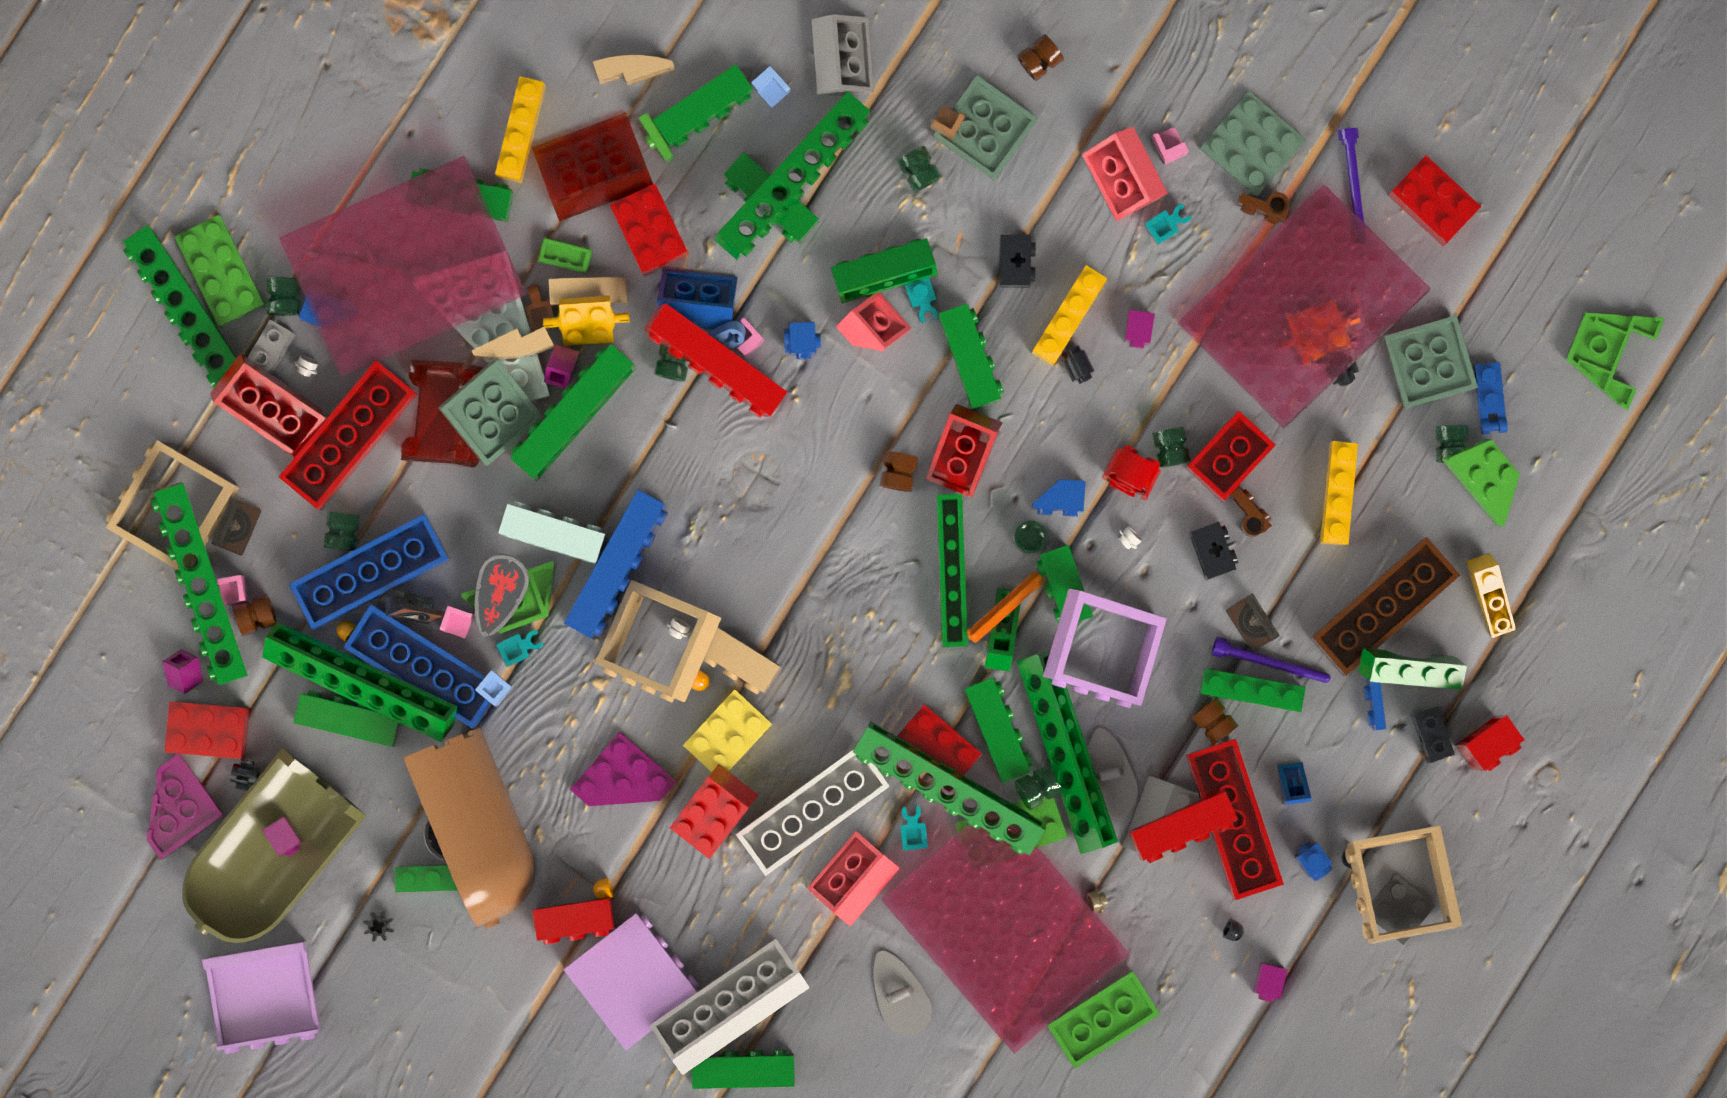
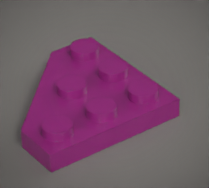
[570,732,677,806]
[146,754,224,860]

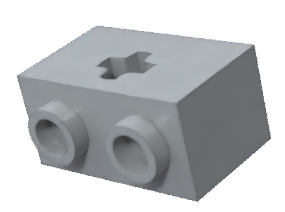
[248,320,296,375]

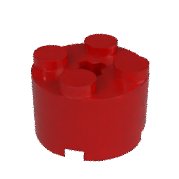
[1102,445,1161,500]

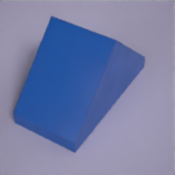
[1277,762,1312,805]

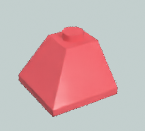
[836,292,912,351]

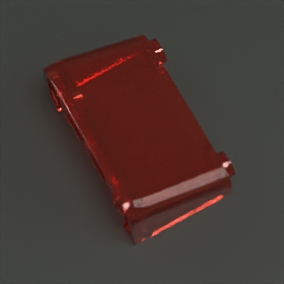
[400,360,483,468]

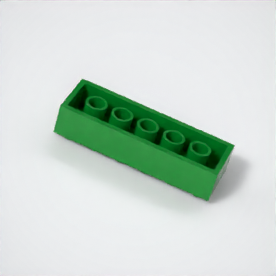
[510,344,637,482]

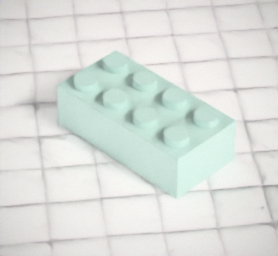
[498,501,608,564]

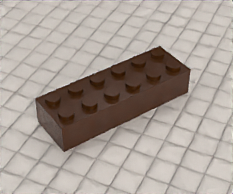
[1310,537,1460,676]

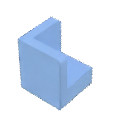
[751,66,790,108]
[475,670,513,706]

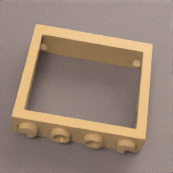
[106,440,239,570]
[595,580,721,702]
[1345,825,1462,944]

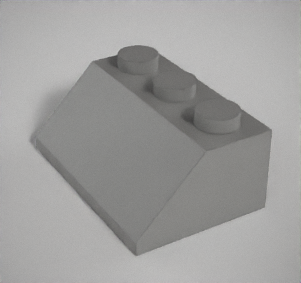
[811,14,874,96]
[1122,776,1198,865]

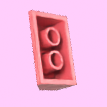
[1082,127,1168,221]
[807,831,900,926]

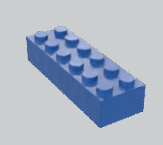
[564,490,668,640]
[289,514,450,630]
[343,604,491,729]

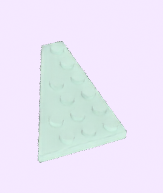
[412,251,550,402]

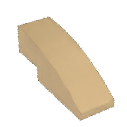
[593,55,675,86]
[549,277,627,306]
[472,326,555,360]

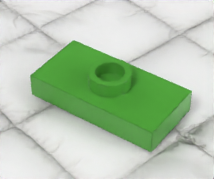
[639,113,674,164]
[537,237,593,275]

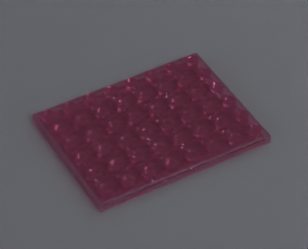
[279,156,527,377]
[1178,184,1430,429]
[881,811,1130,1054]

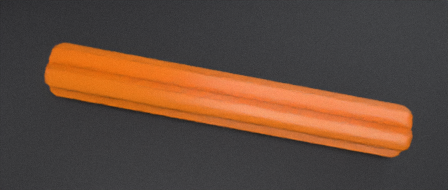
[967,572,1043,642]

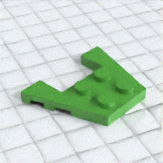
[1565,312,1665,411]

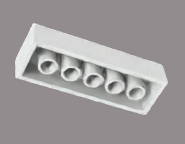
[736,750,890,876]
[649,939,809,1075]

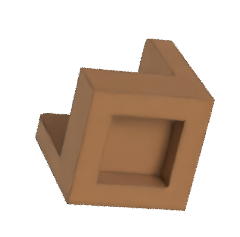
[931,105,966,140]

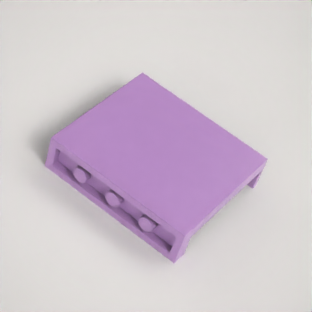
[564,913,700,1050]
[202,941,321,1054]

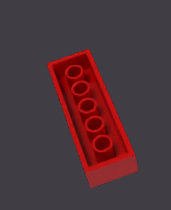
[278,360,418,511]
[1185,739,1284,900]

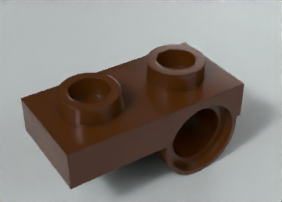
[1236,192,1289,224]
[1229,488,1272,537]

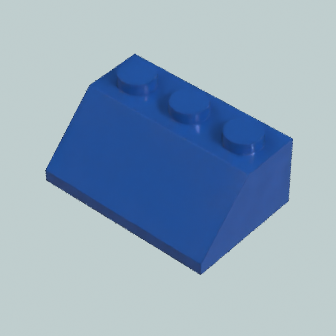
[656,269,738,330]

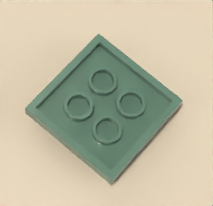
[933,75,1038,181]
[1199,91,1306,198]
[1383,315,1478,409]
[438,359,543,466]

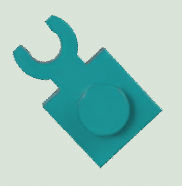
[1144,204,1192,245]
[905,278,938,324]
[496,630,544,667]
[900,805,928,851]

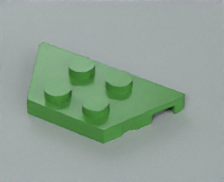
[1442,439,1520,527]
[461,561,555,634]

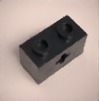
[999,235,1036,288]
[1189,522,1239,580]
[1410,707,1455,763]

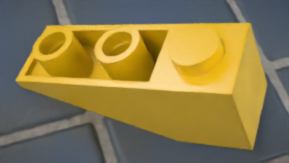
[1466,553,1516,638]

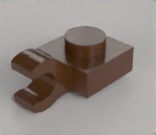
[525,285,554,331]

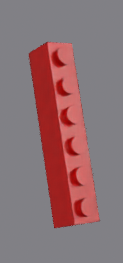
[643,304,787,418]

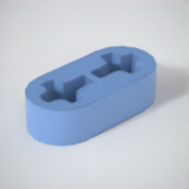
[707,321,746,350]

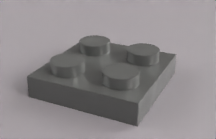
[1372,873,1435,945]

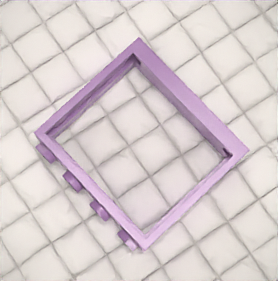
[1043,589,1167,709]

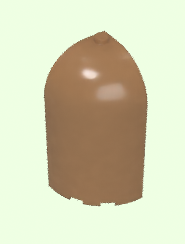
[403,728,535,929]

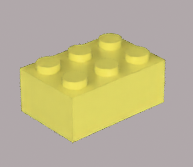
[683,690,772,772]

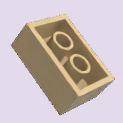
[703,627,781,695]

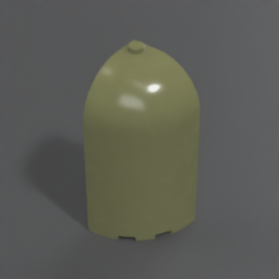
[182,748,367,943]

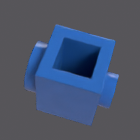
[784,322,821,360]
[1294,841,1333,881]

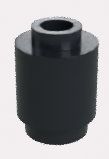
[1061,345,1095,384]

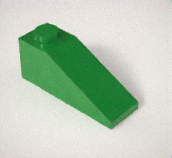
[984,588,1021,672]

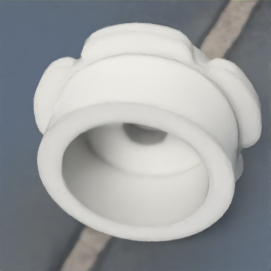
[294,355,319,377]
[1119,526,1142,549]
[667,617,691,639]

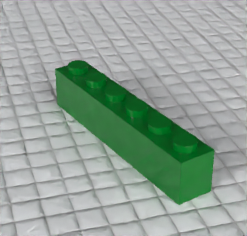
[936,494,968,648]

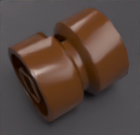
[1017,34,1064,81]
[879,451,918,492]
[232,594,277,636]
[1191,697,1239,745]

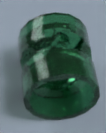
[897,146,942,193]
[266,277,300,316]
[654,343,688,382]
[1436,425,1469,463]
[1152,427,1191,468]
[323,512,360,551]
[1013,521,1047,555]
[1014,765,1062,810]

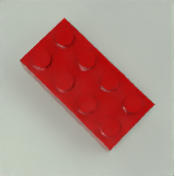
[210,353,326,457]
[1128,791,1238,863]

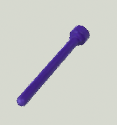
[1338,128,1367,249]
[1211,636,1331,683]

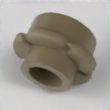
[1086,889,1107,913]

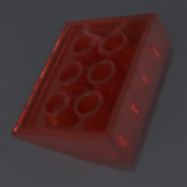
[532,113,653,222]

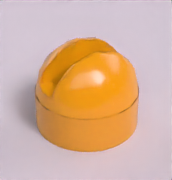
[336,621,356,643]
[691,669,710,691]
[593,877,613,899]

